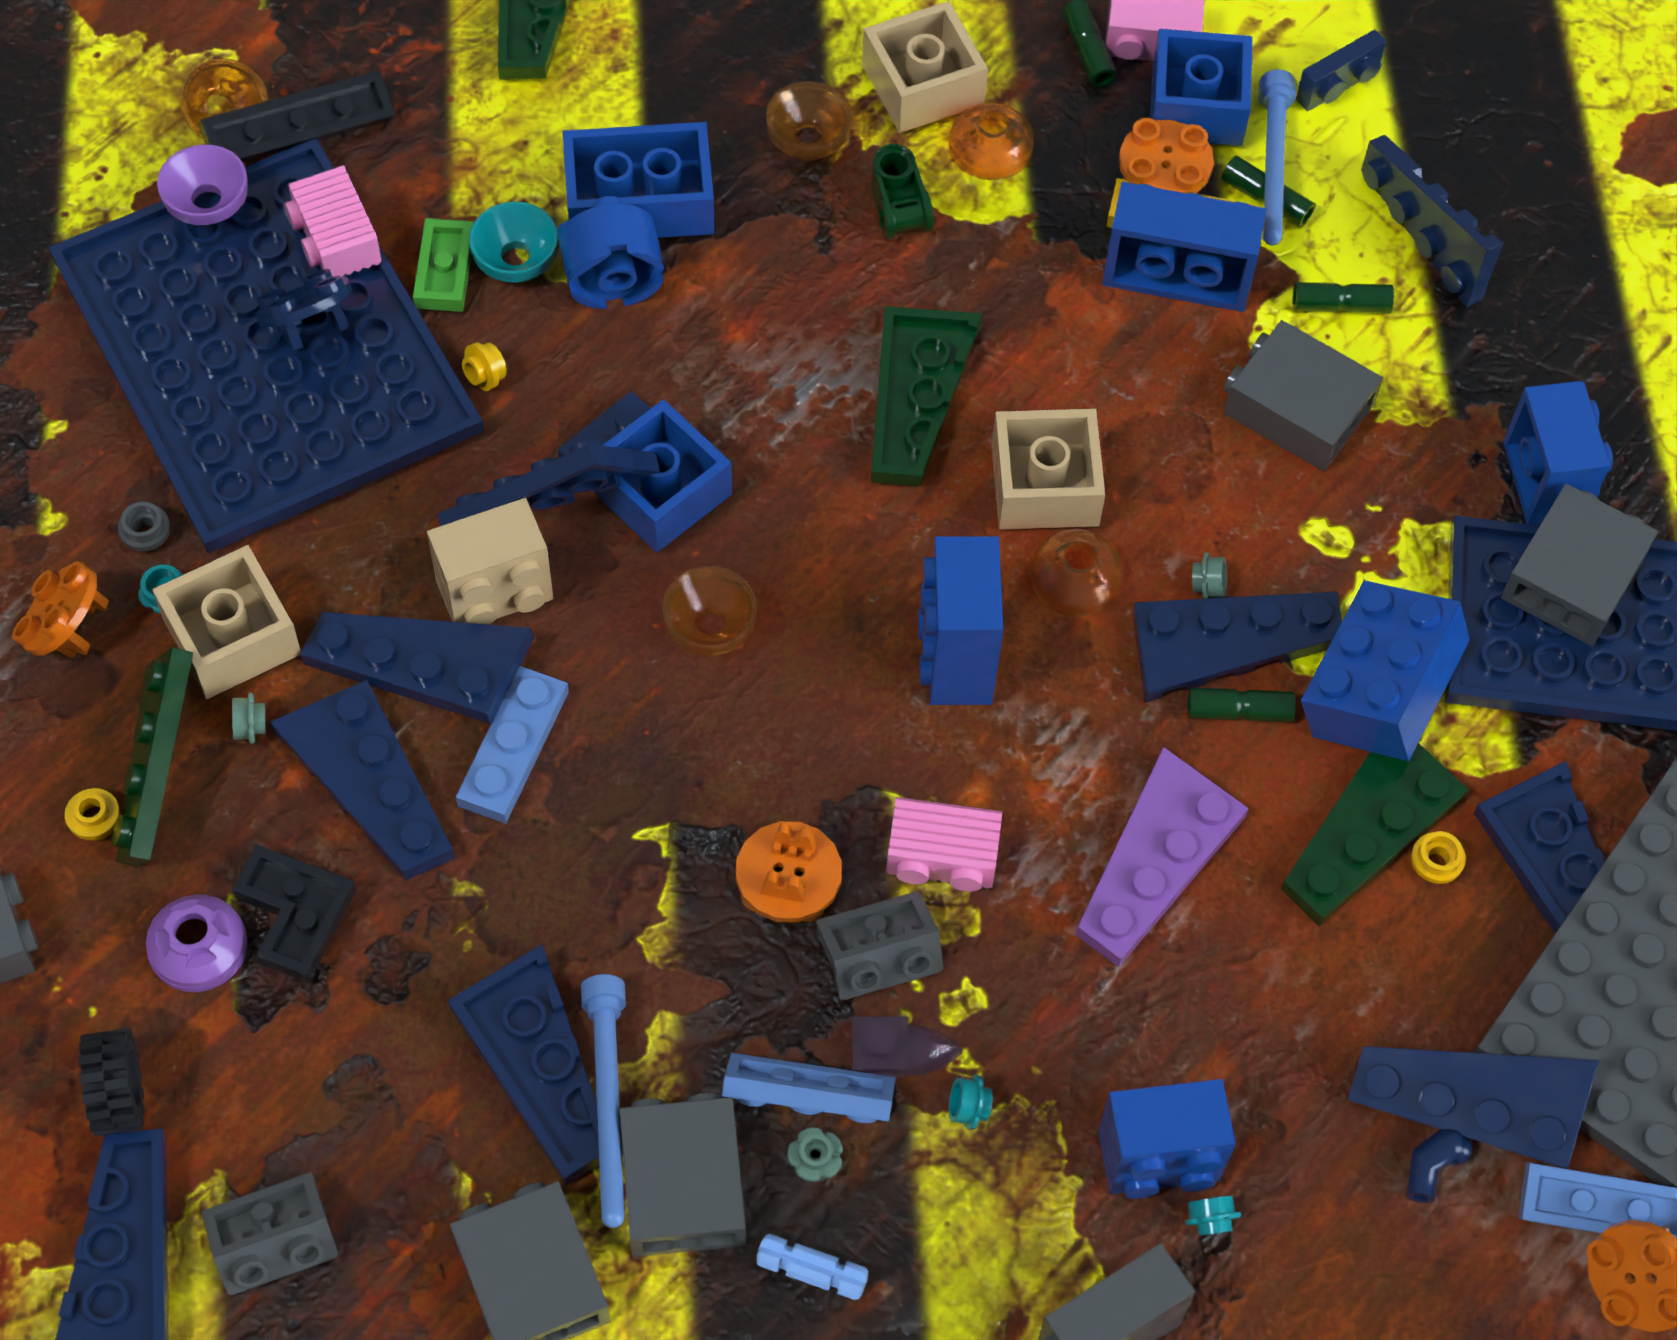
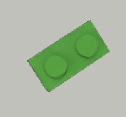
[413,218,473,312]

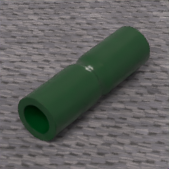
[1063,0,1117,88]
[1221,155,1316,228]
[1292,282,1394,314]
[1187,687,1296,723]

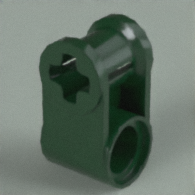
[871,144,934,239]

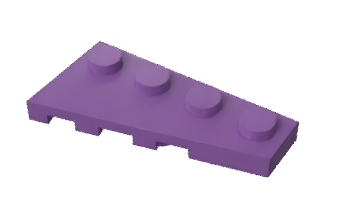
[1076,747,1249,967]

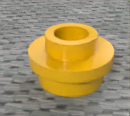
[462,342,506,391]
[65,788,120,841]
[1411,831,1466,884]

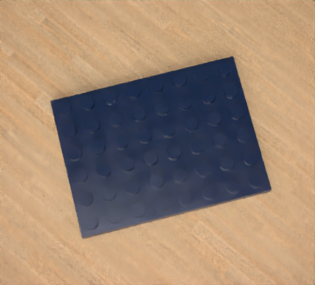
[48,138,484,554]

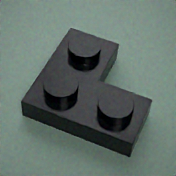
[232,844,357,983]

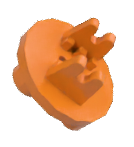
[1119,118,1214,194]
[12,561,109,658]
[736,821,842,923]
[1586,1219,1677,1333]

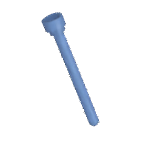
[1258,69,1296,246]
[581,974,626,1228]

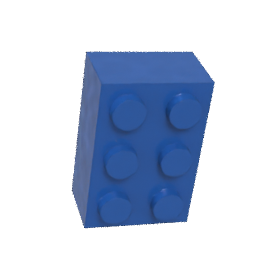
[562,122,715,238]
[1102,182,1267,312]
[918,536,1003,705]
[1301,580,1470,762]

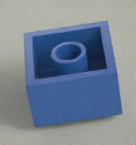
[1150,28,1253,146]
[1503,381,1613,525]
[592,399,732,553]
[1098,1079,1236,1199]

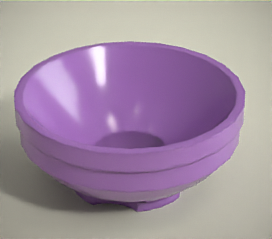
[157,145,248,225]
[146,894,248,992]

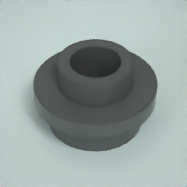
[118,502,170,551]

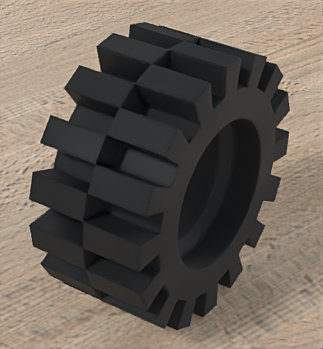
[79,1028,145,1136]

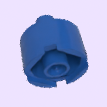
[557,196,664,309]

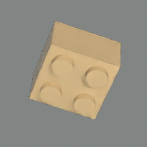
[862,1,988,133]
[991,409,1105,530]
[427,498,553,625]
[152,545,301,700]

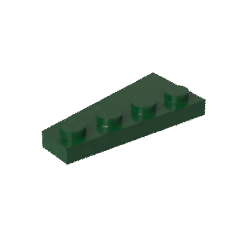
[498,0,571,79]
[871,306,982,486]
[112,647,193,867]
[1281,743,1469,926]

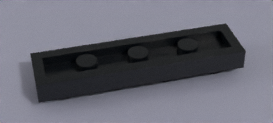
[198,70,396,162]

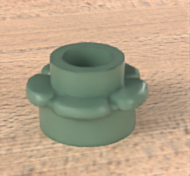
[1192,552,1227,599]
[232,692,266,744]
[787,1127,843,1182]

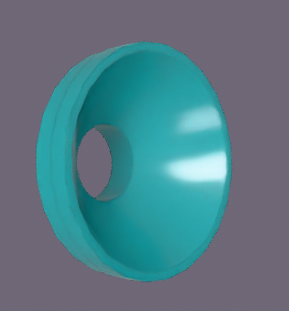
[469,201,558,282]

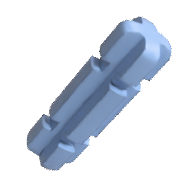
[757,1234,868,1300]

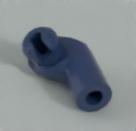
[1406,1129,1472,1203]

